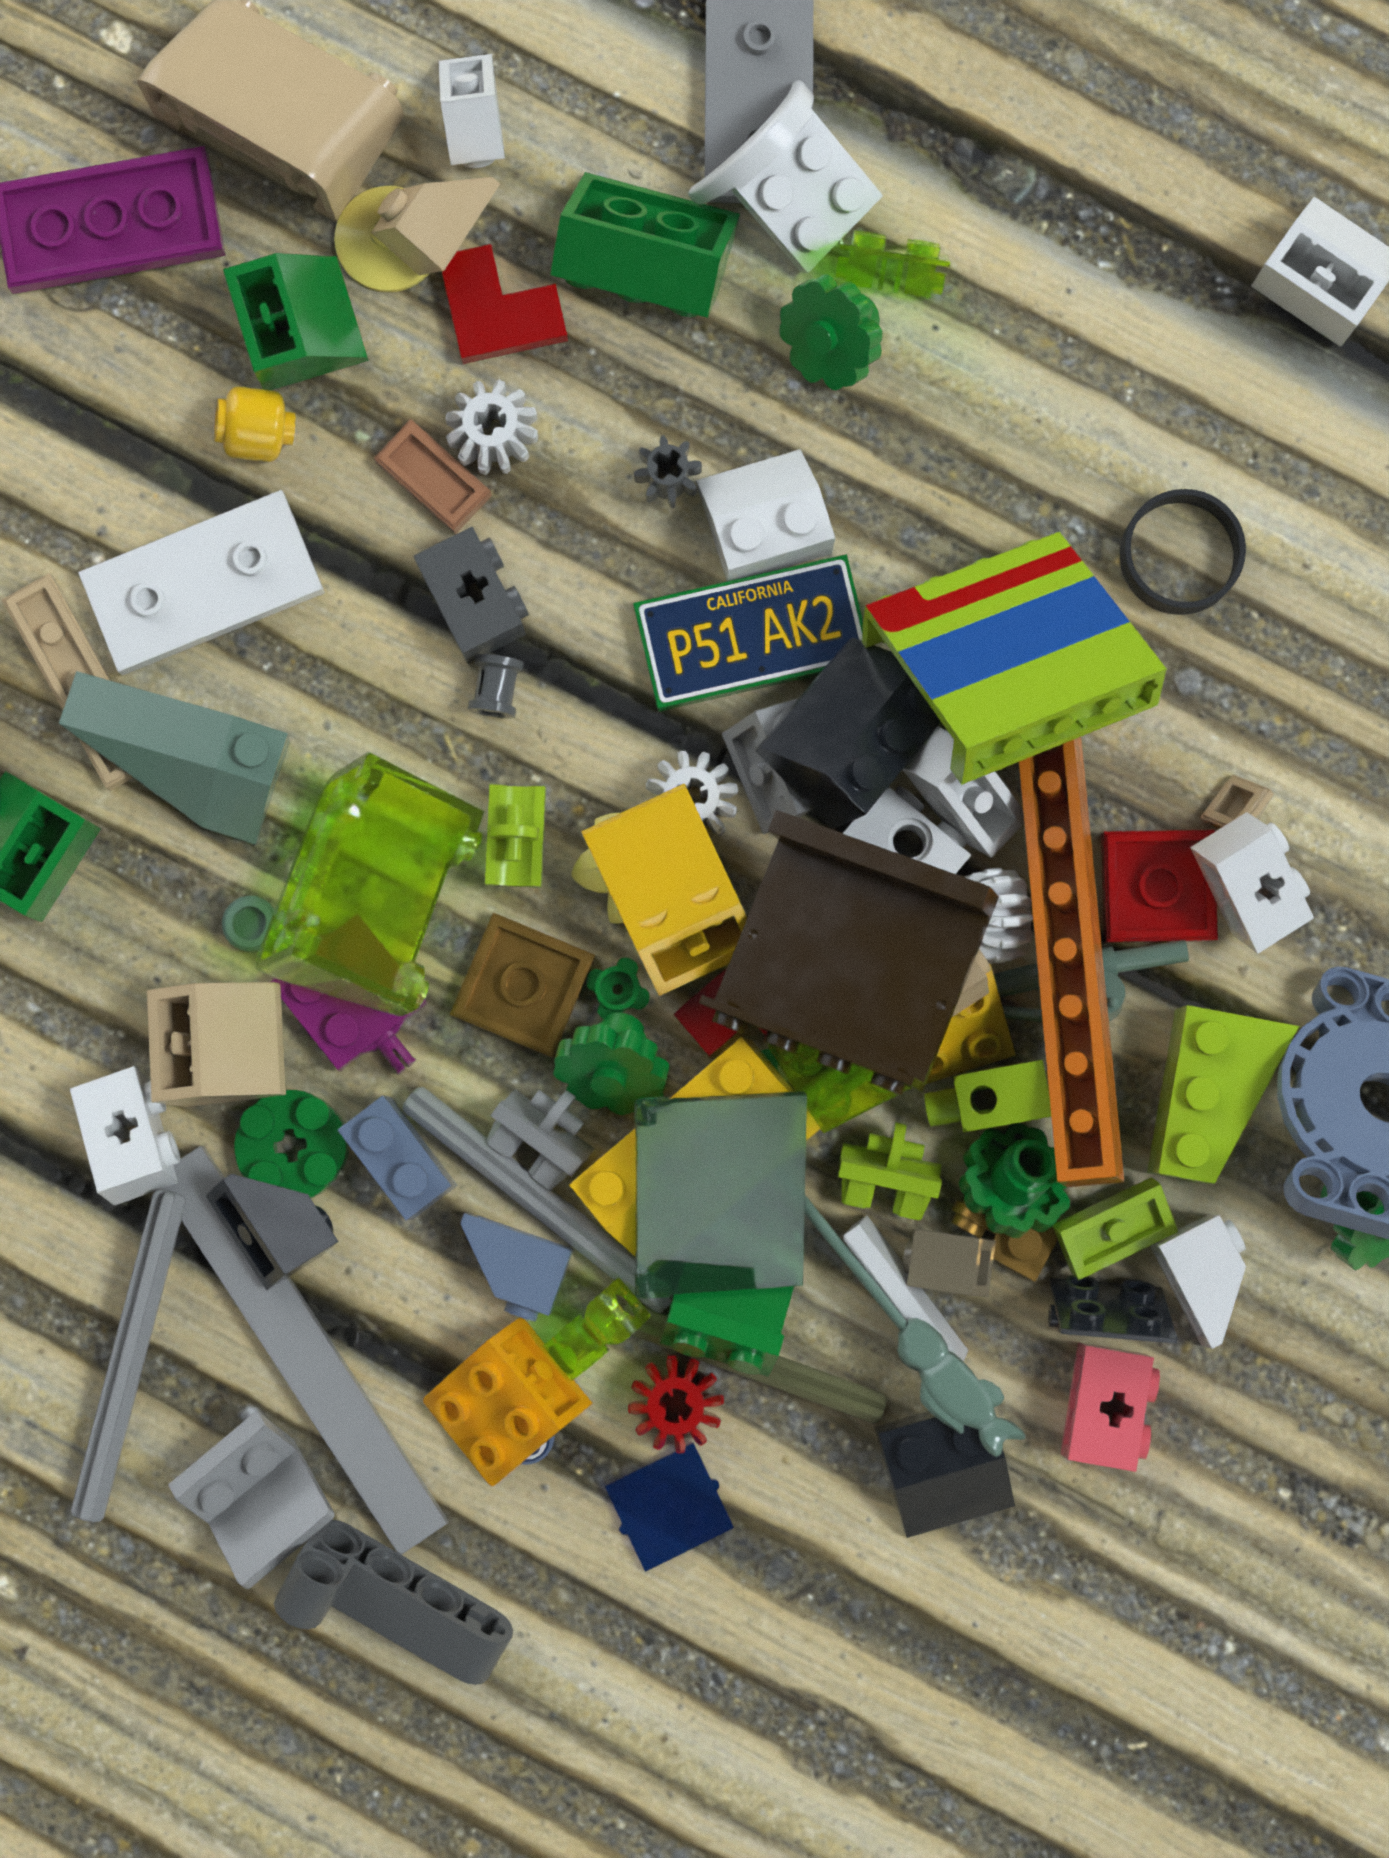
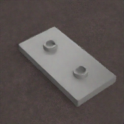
[704,0,813,203]

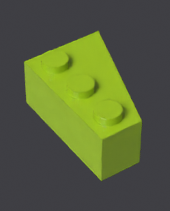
[1147,1005,1299,1184]

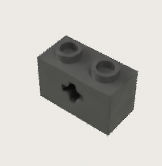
[413,526,529,664]

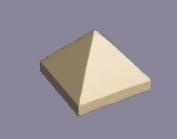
[1200,774,1274,829]

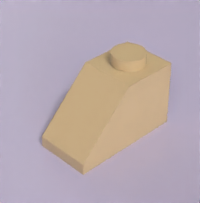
[371,177,500,275]

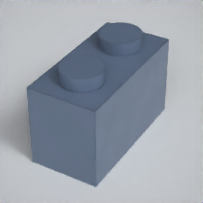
[338,1095,458,1221]

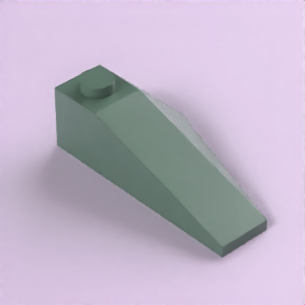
[59,671,290,845]

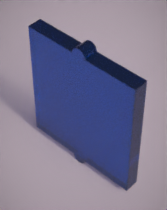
[605,1442,734,1572]

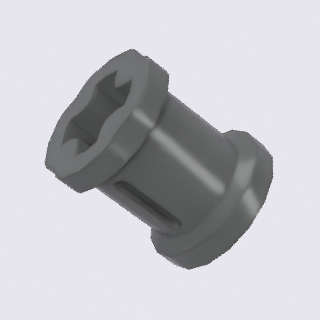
[467,654,524,719]

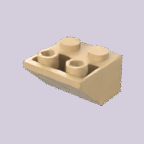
[147,982,286,1107]

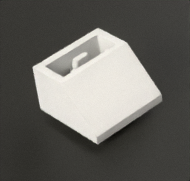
[1251,197,1389,347]

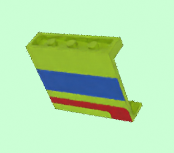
[862,531,1167,785]

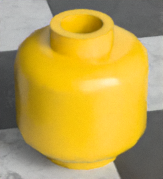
[214,387,296,462]

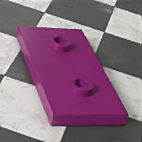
[0,146,226,294]

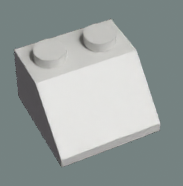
[696,449,835,581]

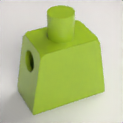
[924,1060,1051,1132]

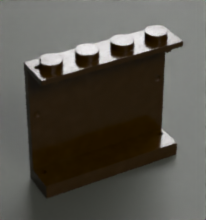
[699,810,999,1096]

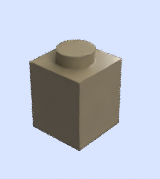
[903,1229,996,1297]

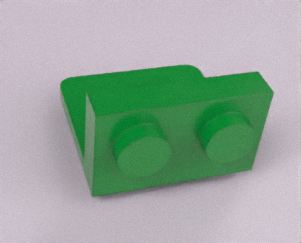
[660,1239,796,1377]

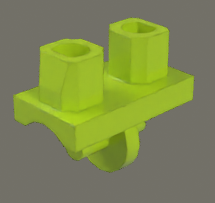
[485,784,546,888]
[838,1122,942,1221]

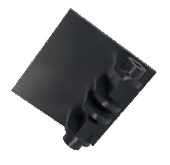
[1048,1275,1178,1344]

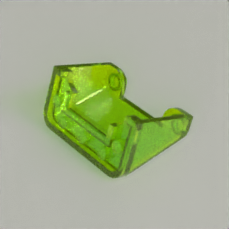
[256,752,485,1017]

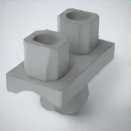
[486,1089,595,1190]

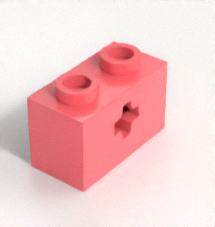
[1060,1342,1160,1472]

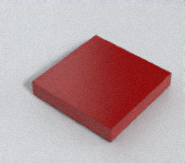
[1101,830,1218,943]

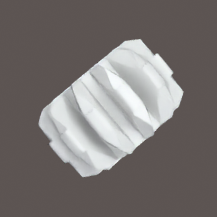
[445,379,538,475]
[646,751,738,836]
[965,868,1033,964]

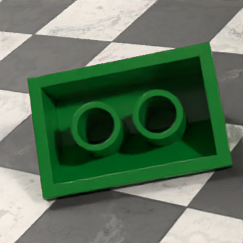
[550,172,740,318]

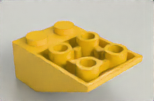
[581,783,747,996]

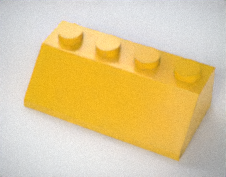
[569,1037,824,1272]

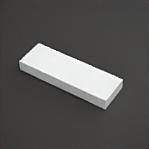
[843,1215,968,1361]

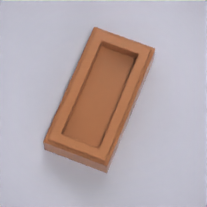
[374,419,492,535]

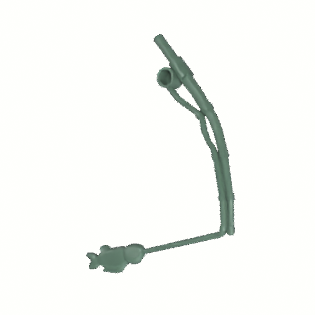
[771,940,1189,1457]

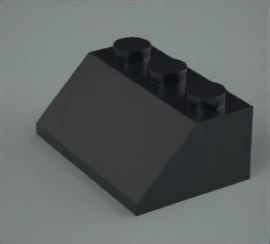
[755,638,941,830]

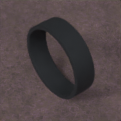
[1120,489,1246,615]

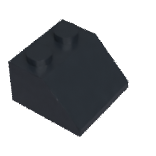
[874,1411,1015,1538]

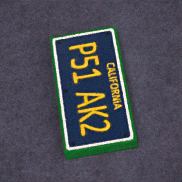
[633,554,863,712]

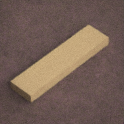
[2,573,133,791]

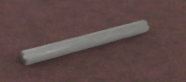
[402,1087,676,1313]
[71,1190,186,1522]

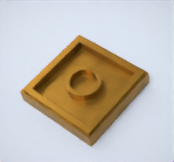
[450,912,596,1058]

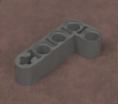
[274,1520,513,1685]

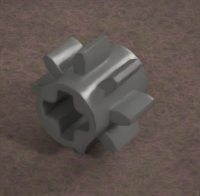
[634,435,702,509]

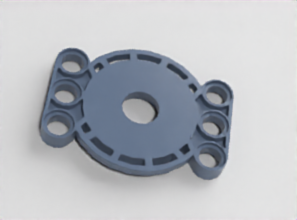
[1277,966,1389,1239]

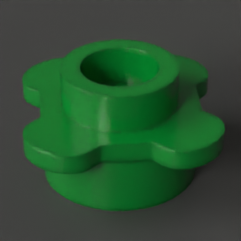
[586,957,650,1019]

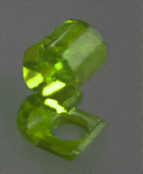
[542,1277,652,1381]

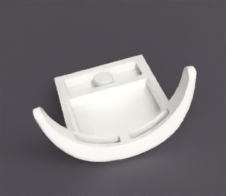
[688,80,883,273]

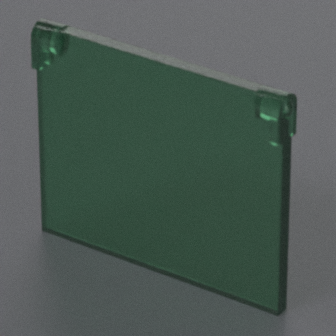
[635,1091,807,1299]

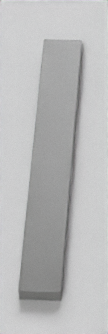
[161,1146,449,1555]

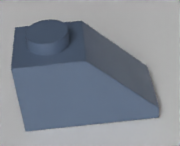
[460,1212,574,1321]

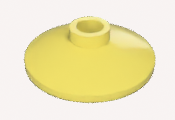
[334,186,429,292]

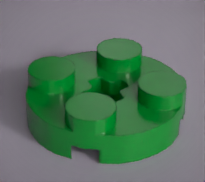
[234,1090,349,1198]

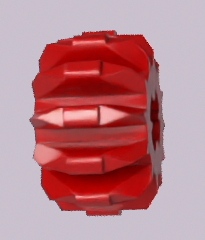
[628,1354,724,1453]

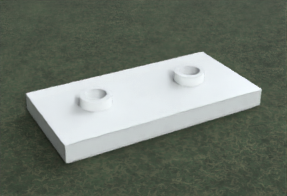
[78,490,325,676]

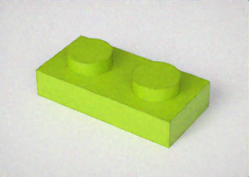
[1053,1177,1178,1280]

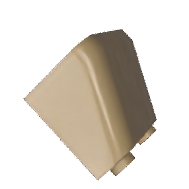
[137,0,404,223]

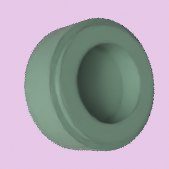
[222,896,280,953]

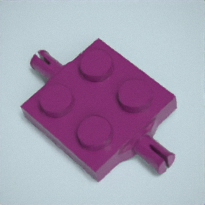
[271,913,427,1075]

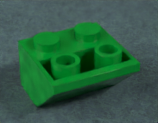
[223,253,369,390]
[0,771,101,922]

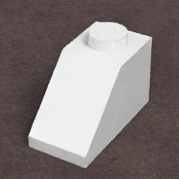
[439,54,505,168]
[1150,1214,1246,1349]

